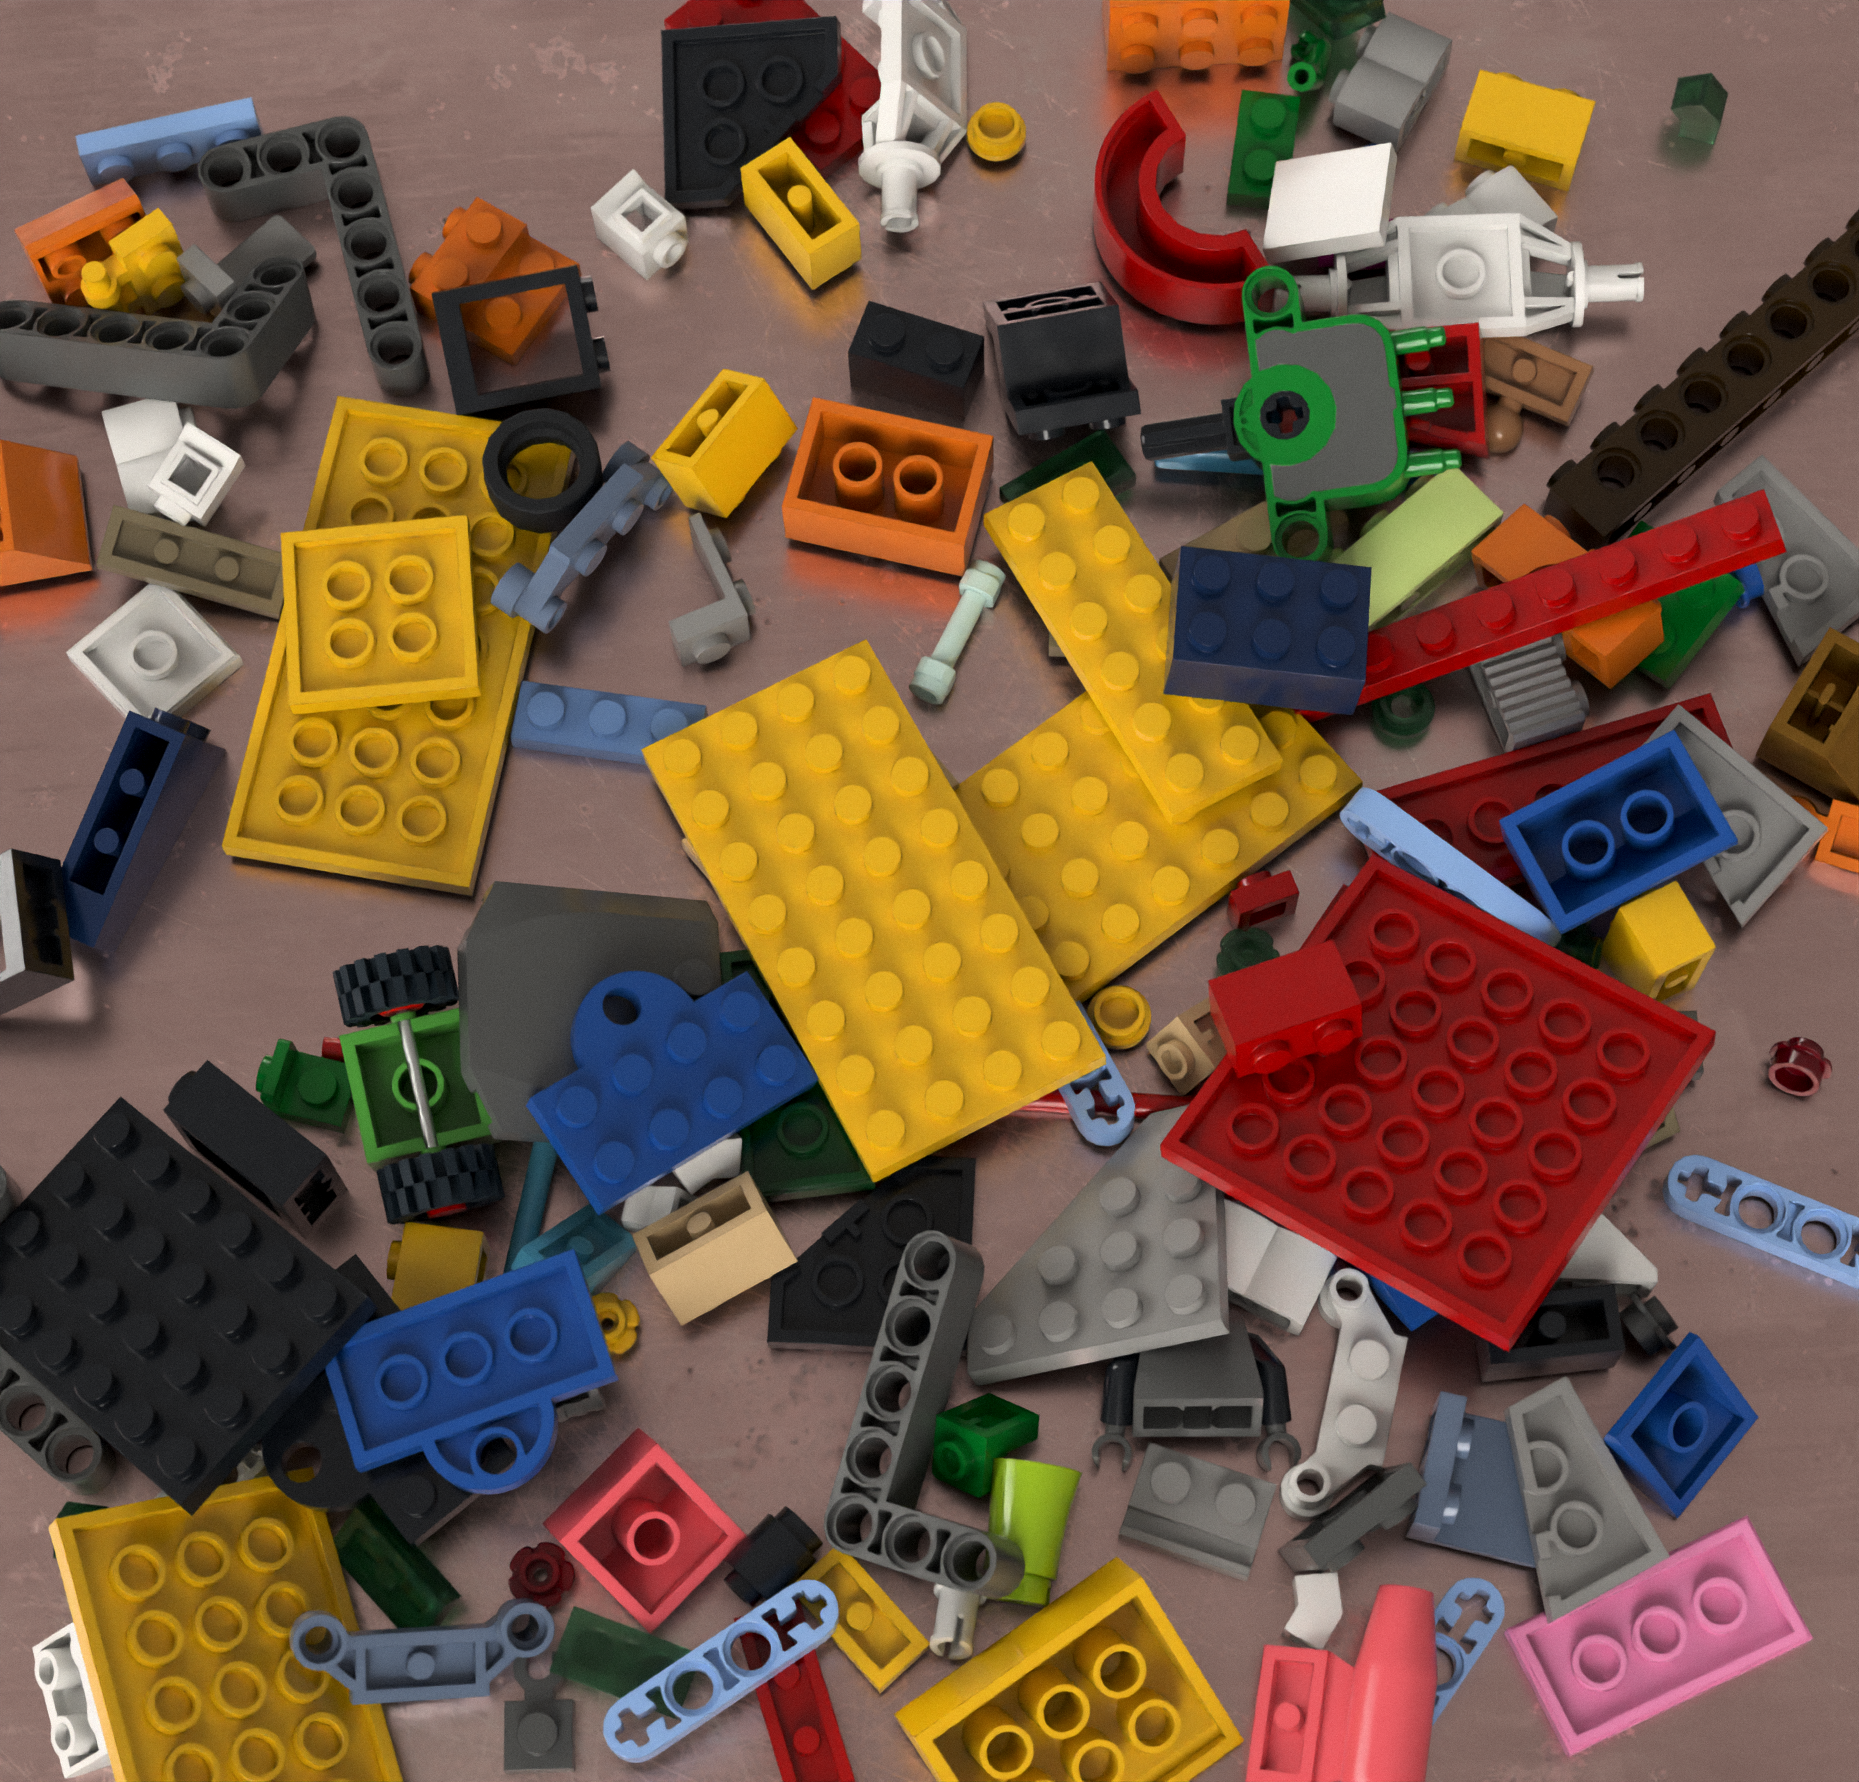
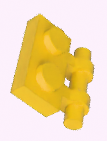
[81,208,185,315]

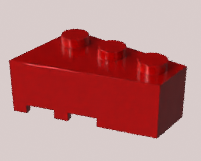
[1389,322,1490,459]

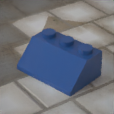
[1499,730,1738,935]

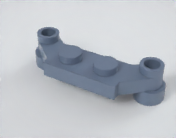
[490,441,673,634]
[289,1598,555,1705]

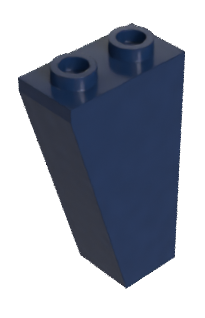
[61,707,226,952]

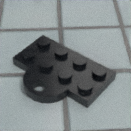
[261,1254,516,1549]

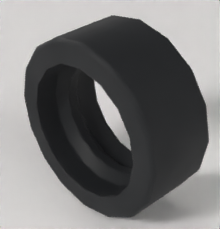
[482,408,604,534]

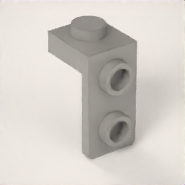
[176,215,317,318]
[668,512,756,667]

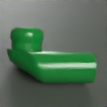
[1287,30,1333,92]

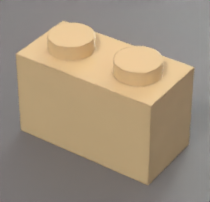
[632,1171,798,1326]

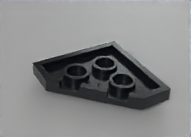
[661,16,842,210]
[767,1156,976,1357]

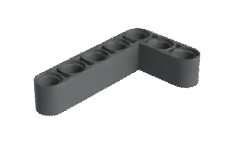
[198,116,430,398]
[0,256,316,409]
[0,1165,117,1495]
[823,1230,1025,1598]

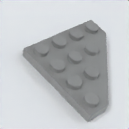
[967,1105,1230,1386]

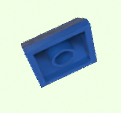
[1603,1332,1758,1518]

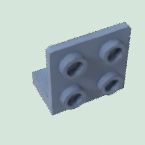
[1406,1391,1536,1568]

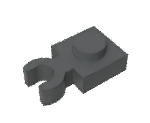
[504,1651,575,1774]

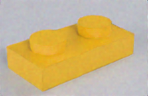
[796,1548,930,1693]

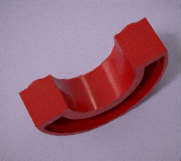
[1093,89,1275,325]

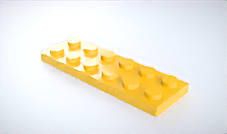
[983,461,1283,825]

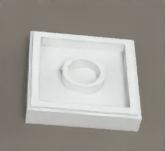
[1262,143,1397,264]
[66,583,244,719]

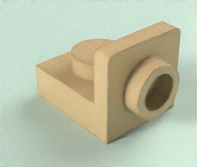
[1146,997,1227,1095]

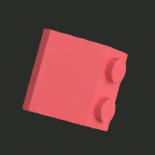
[542,1428,747,1634]

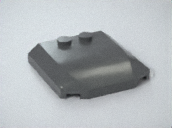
[457,881,721,1143]

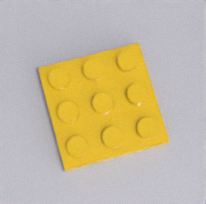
[281,515,481,715]

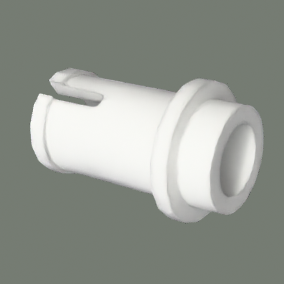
[929,1571,987,1659]

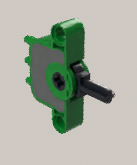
[1140,266,1462,562]

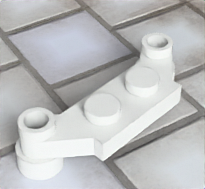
[1279,1268,1408,1522]

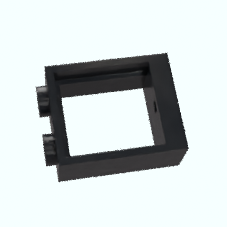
[431,265,611,415]
[0,848,75,1015]
[163,1060,348,1239]

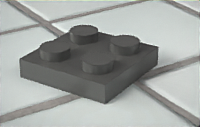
[1278,1462,1427,1573]

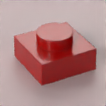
[1227,870,1300,935]

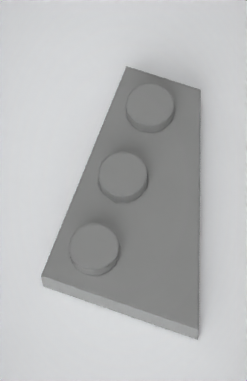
[1713,455,1859,667]
[1642,704,1828,928]
[1504,1376,1670,1624]

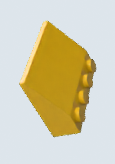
[894,1557,1244,1782]

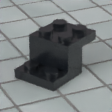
[983,281,1141,440]

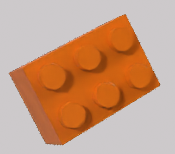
[1102,0,1290,74]
[782,397,994,577]

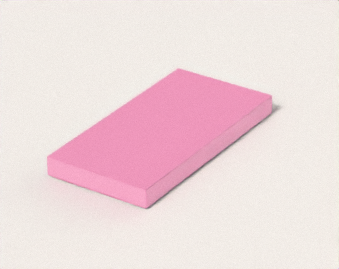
[1504,1515,1813,1758]

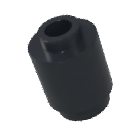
[723,1506,823,1608]

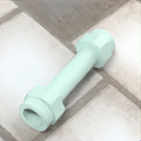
[909,560,1006,705]

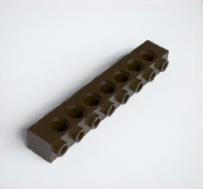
[1543,209,1859,552]

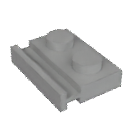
[1118,1442,1277,1581]

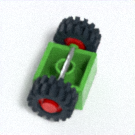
[333,945,505,1225]

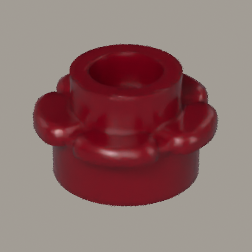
[1768,1037,1832,1096]
[508,1542,575,1609]

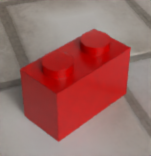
[1208,939,1363,1078]

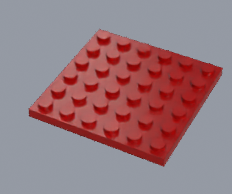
[1160,854,1716,1352]

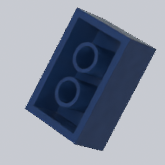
[1163,546,1372,715]

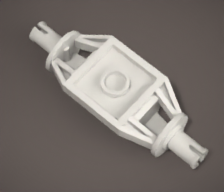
[858,0,967,233]
[1274,212,1644,338]

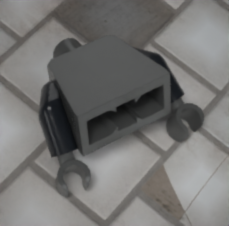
[1092,1309,1301,1472]

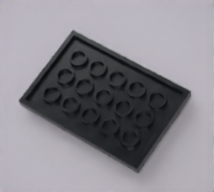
[0,1097,379,1516]

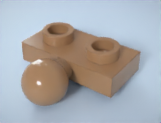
[1483,336,1594,453]

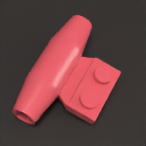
[1245,1584,1438,1782]

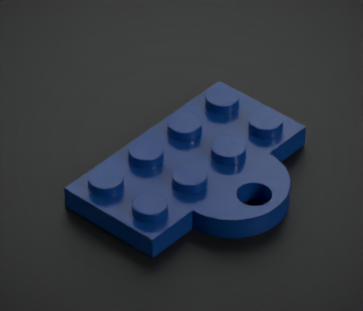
[526,971,819,1216]
[325,1249,619,1494]

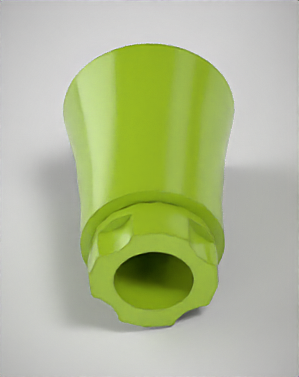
[983,1458,1082,1607]

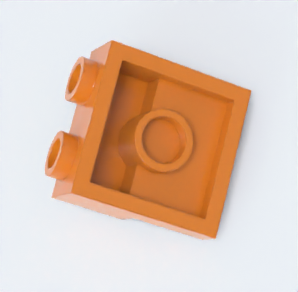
[408,197,582,366]

